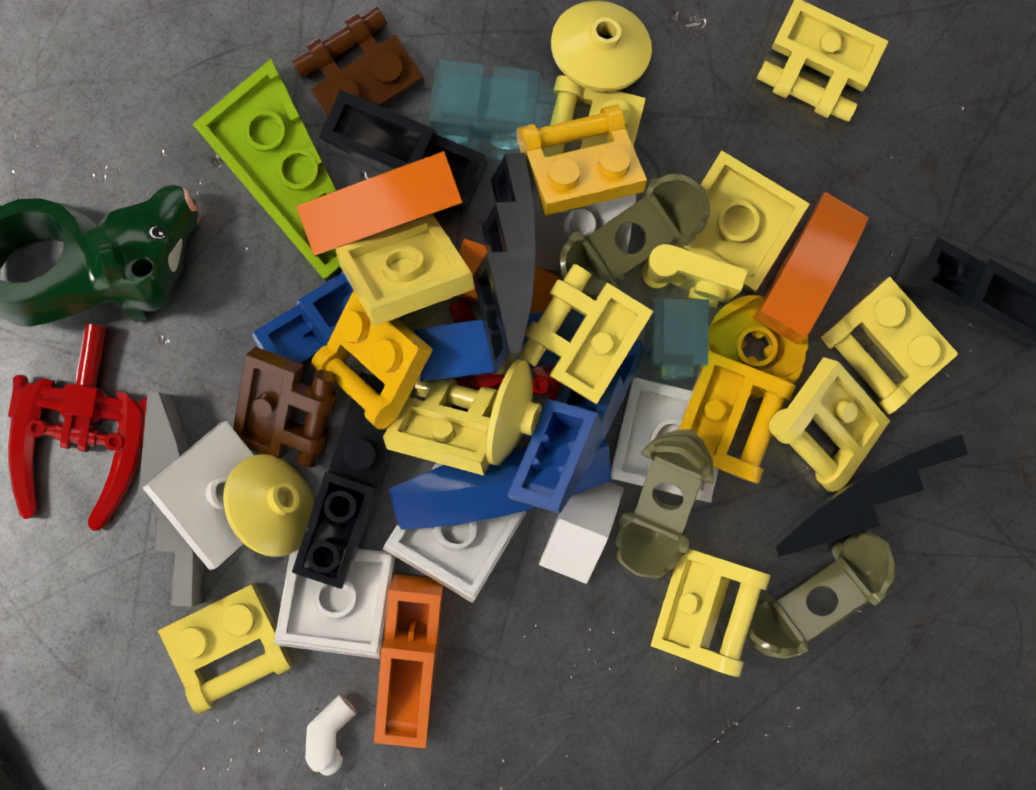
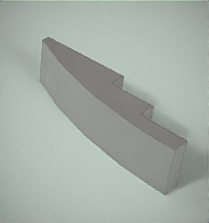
[138,391,204,607]

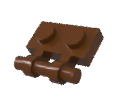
[292,6,424,117]
[233,346,337,468]

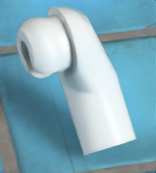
[305,694,357,776]

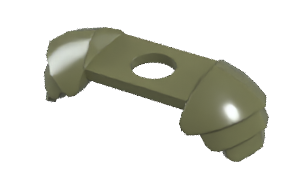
[558,174,710,300]
[616,430,714,579]
[747,531,896,659]

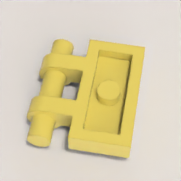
[756,0,889,122]
[518,264,653,404]
[383,377,499,476]

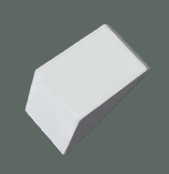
[539,482,624,584]

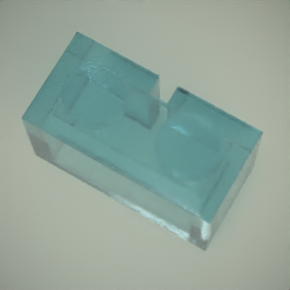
[429,59,540,150]
[644,298,709,382]

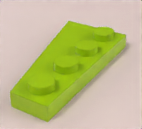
[192,59,361,282]

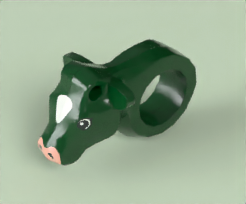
[0,184,200,327]

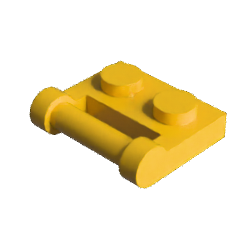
[517,104,647,216]
[311,291,433,430]
[677,351,796,485]

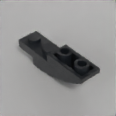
[292,371,412,589]

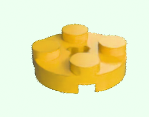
[703,295,809,399]

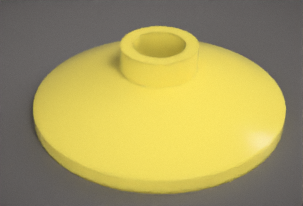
[551,1,652,92]
[486,359,542,466]
[223,454,315,557]

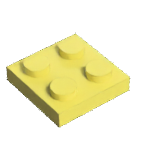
[671,150,810,294]
[335,214,475,326]

